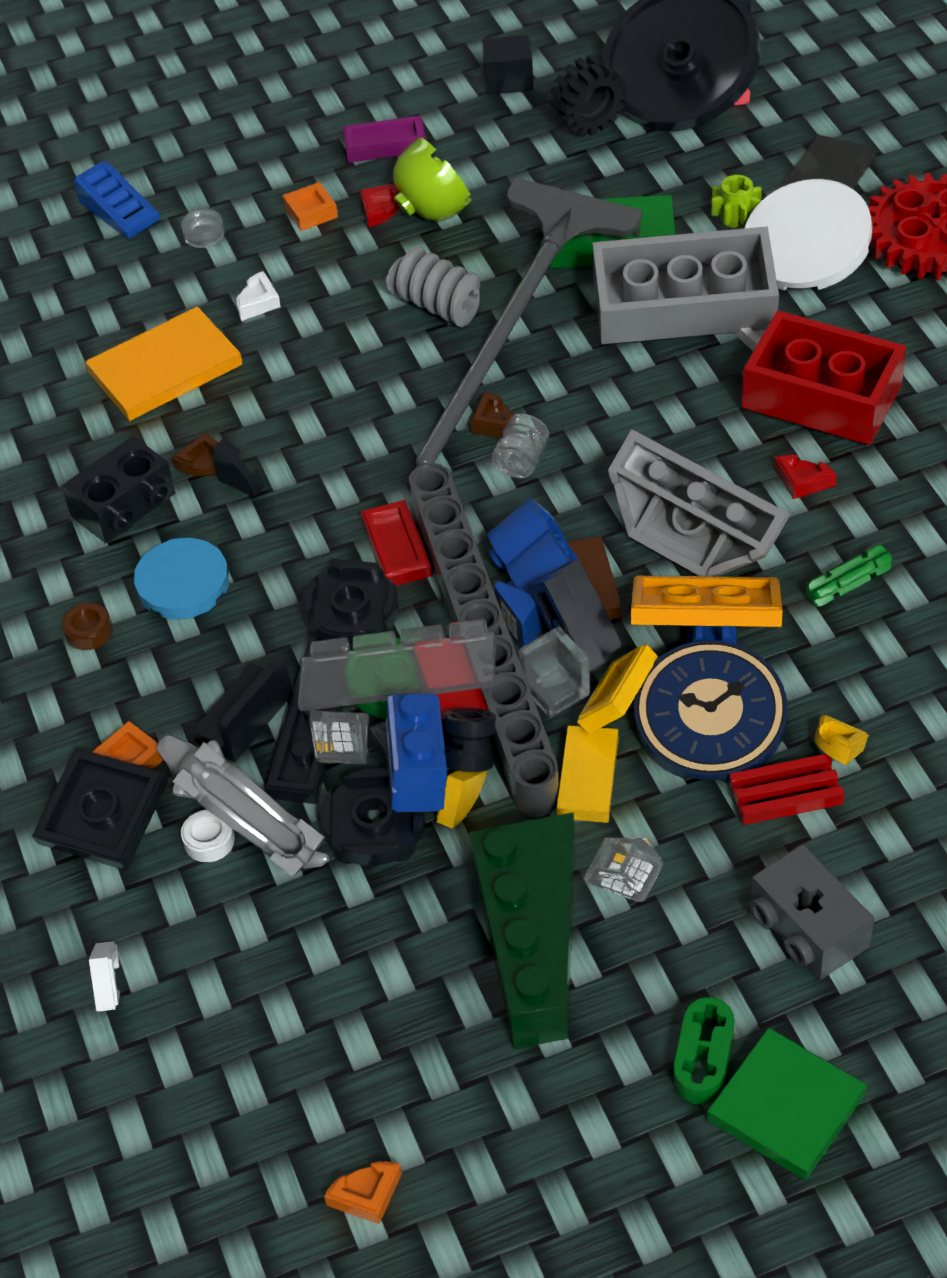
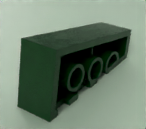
[469,812,575,1049]

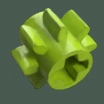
[711,175,762,228]

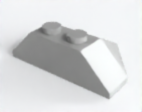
[608,429,790,577]

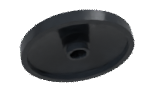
[602,0,761,131]

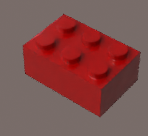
[742,310,906,445]

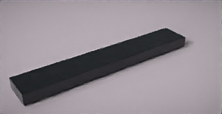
[265,559,379,804]

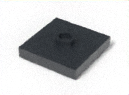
[32,748,169,871]

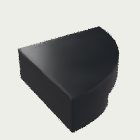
[212,439,264,498]

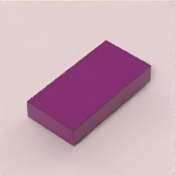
[343,116,426,163]

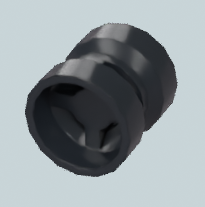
[444,708,496,772]

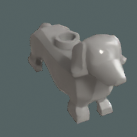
[157,735,329,878]

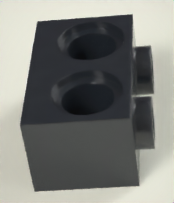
[62,436,176,544]

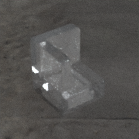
[519,626,590,718]

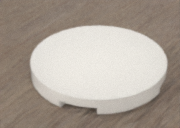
[745,179,873,291]

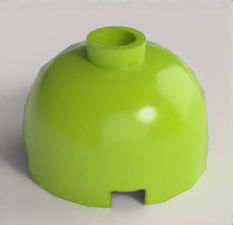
[393,137,472,222]

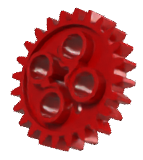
[868,173,947,280]

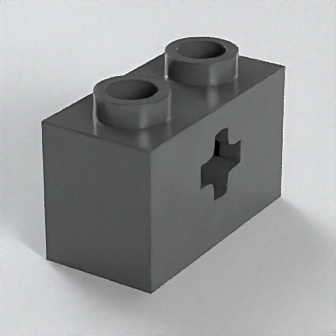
[750,844,874,980]

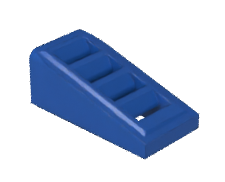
[74,161,160,239]

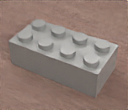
[593,226,779,344]

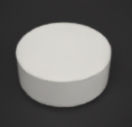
[181,809,235,862]

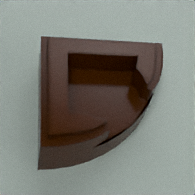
[470,391,516,441]
[172,433,219,476]

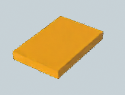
[85,306,243,421]
[631,575,782,627]

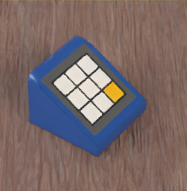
[494,581,543,652]

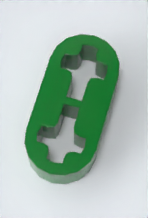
[674,997,734,1104]

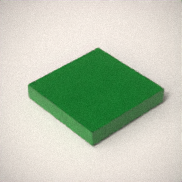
[707,1028,867,1181]

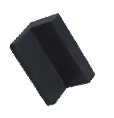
[527,560,621,673]
[192,655,293,762]

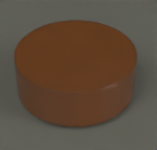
[62,603,113,650]

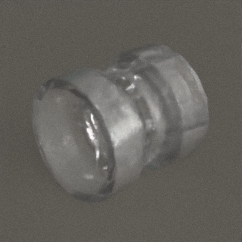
[492,414,550,478]

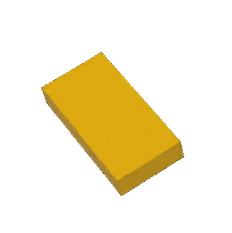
[577,644,658,734]
[557,726,619,823]

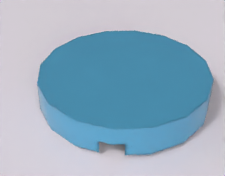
[134,537,229,620]

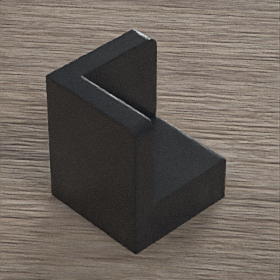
[482,35,534,95]

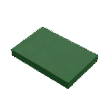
[550,195,675,268]

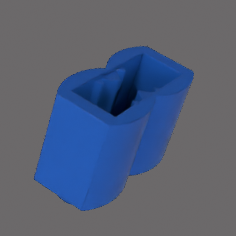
[488,497,580,594]

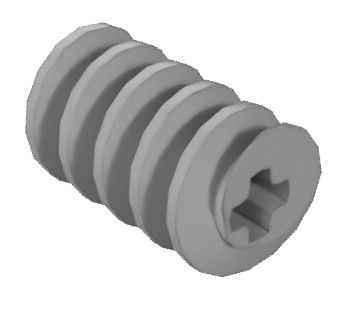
[386,246,481,327]

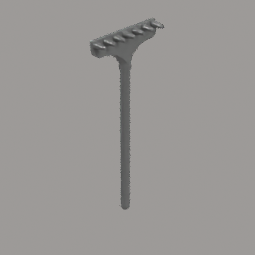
[415,177,643,467]

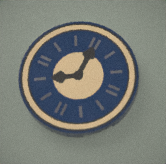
[634,640,788,782]

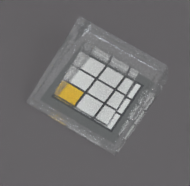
[309,710,369,764]
[584,838,663,902]

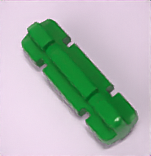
[805,545,892,607]

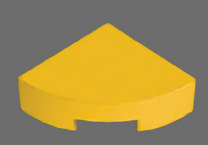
[814,715,869,765]
[437,770,488,829]

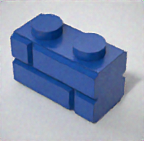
[385,694,447,812]

